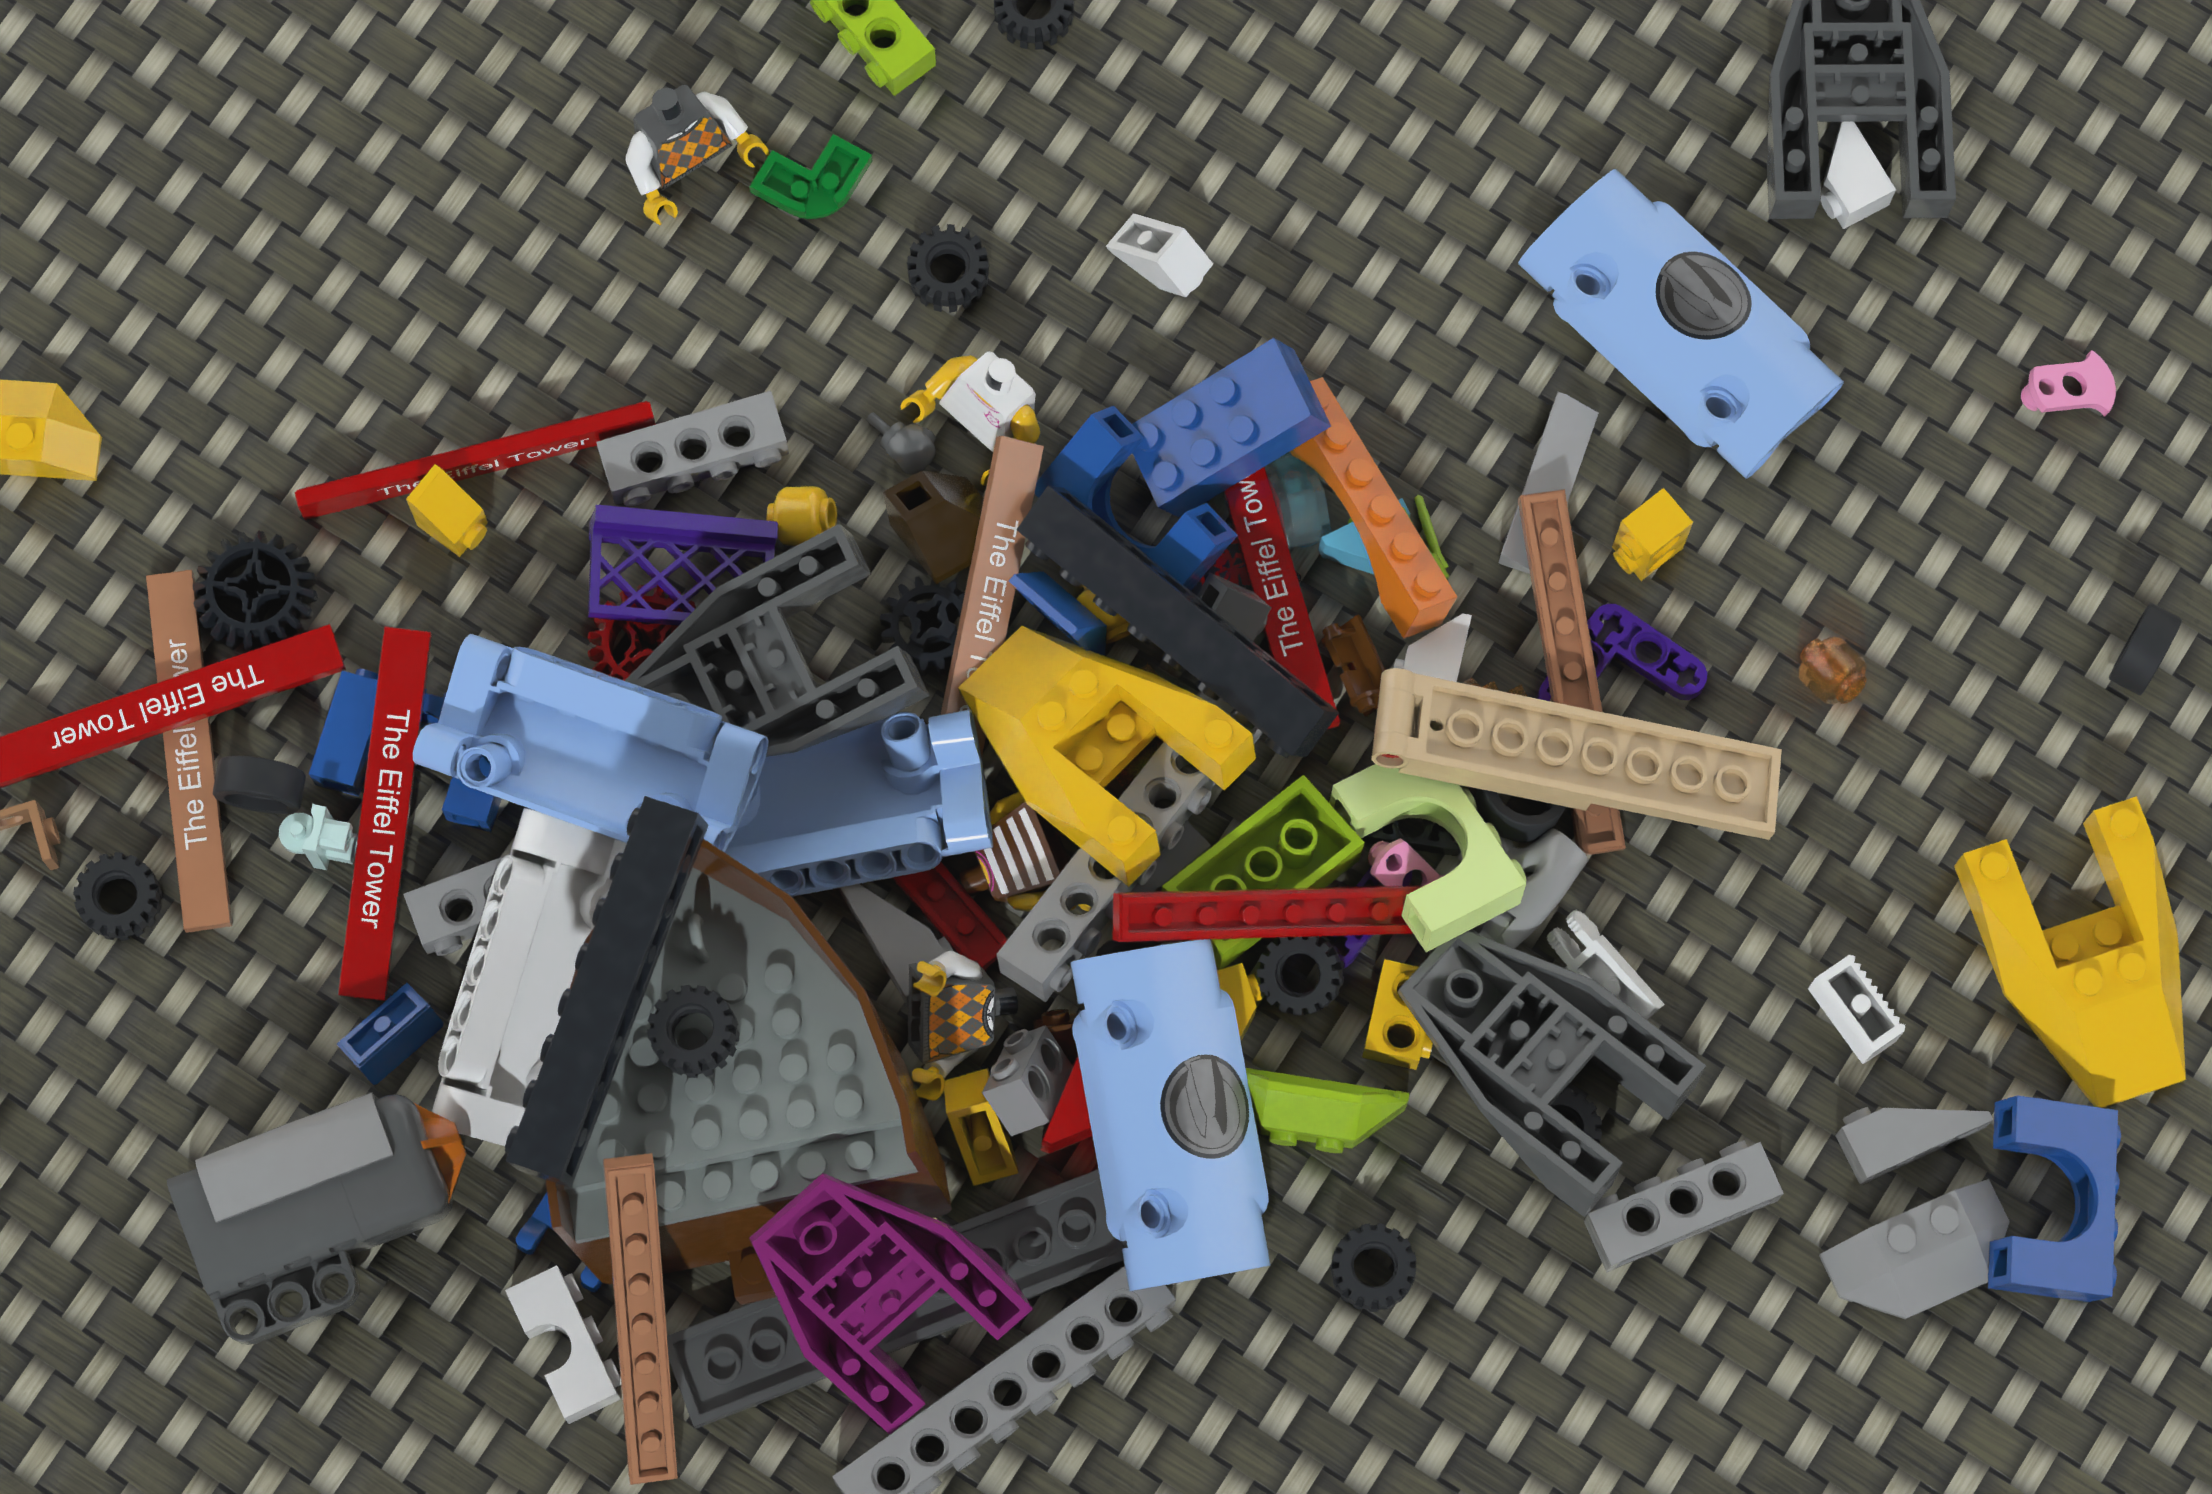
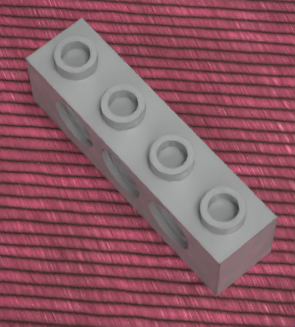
[596,391,789,506]
[403,854,510,956]
[1584,1140,1784,1273]

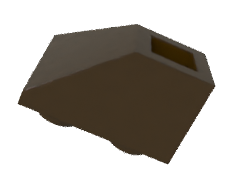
[883,471,984,584]

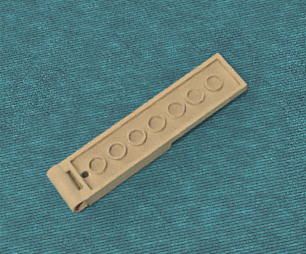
[1371,668,1782,840]

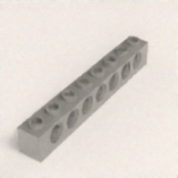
[997,692,1263,1002]
[832,1266,1176,1494]

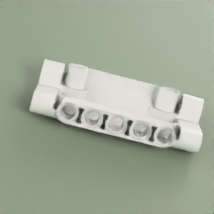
[432,808,627,1146]

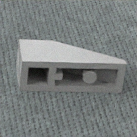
[837,884,953,1005]
[1835,1107,1993,1186]

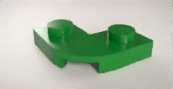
[749,134,873,219]

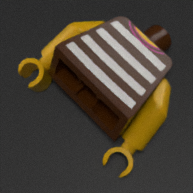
[960,792,1092,912]

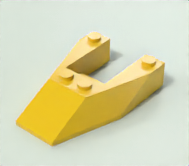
[958,626,1256,887]
[1954,796,2186,1108]

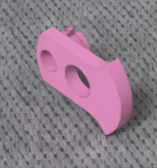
[2021,350,2116,416]
[1368,838,1445,886]

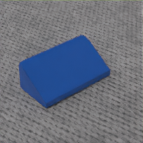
[337,983,443,1085]

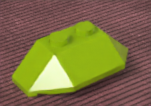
[1246,1068,1409,1153]

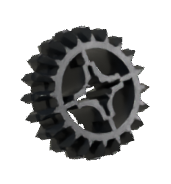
[193,530,318,652]

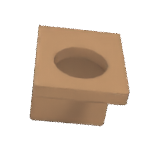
[0,800,61,870]

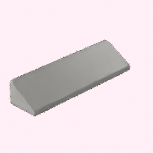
[1498,392,1599,574]

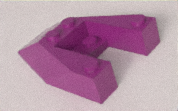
[750,1173,1033,1435]

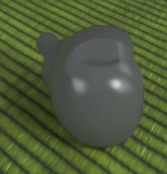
[866,412,936,475]

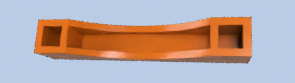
[1290,377,1457,639]

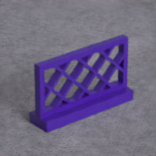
[588,504,778,626]

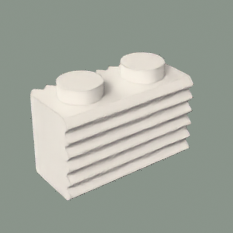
[1808,955,1905,1064]

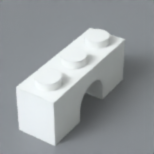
[505,1265,621,1424]

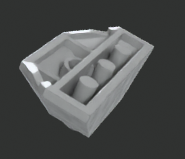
[1819,1179,2010,1319]

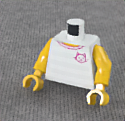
[901,351,1040,486]

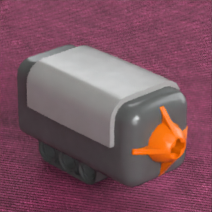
[167,1092,466,1345]

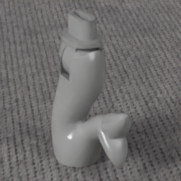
[1457,828,1588,949]

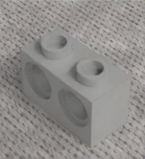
[982,1025,1073,1136]

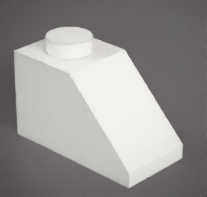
[1821,122,1896,229]
[1106,213,1213,297]
[1394,613,1472,682]

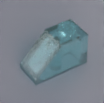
[1265,453,1332,548]

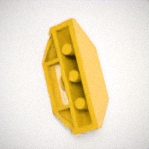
[0,379,102,481]

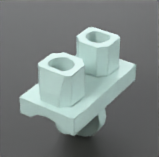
[279,804,358,870]

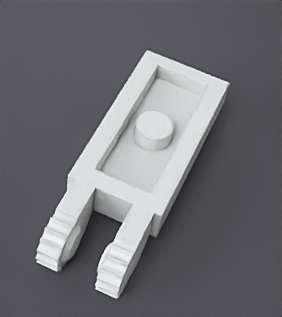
[1547,909,1665,1020]

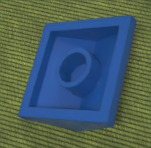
[1009,571,1107,656]

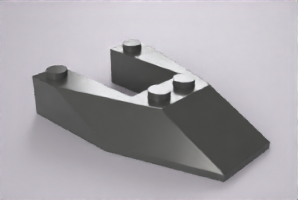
[1767,0,1956,219]
[625,524,930,757]
[1398,931,1706,1218]

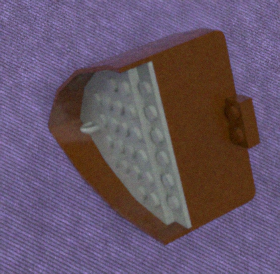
[546,839,952,1305]

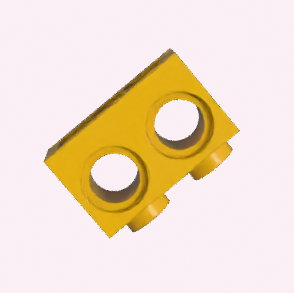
[1612,488,1693,581]
[1362,959,1433,1070]

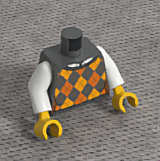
[626,85,769,225]
[908,951,1018,1101]

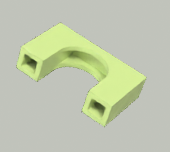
[1329,764,1526,952]

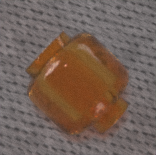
[1798,637,1867,704]

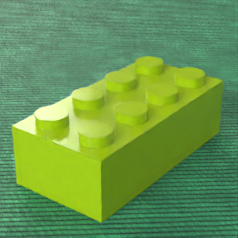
[1161,775,1365,970]

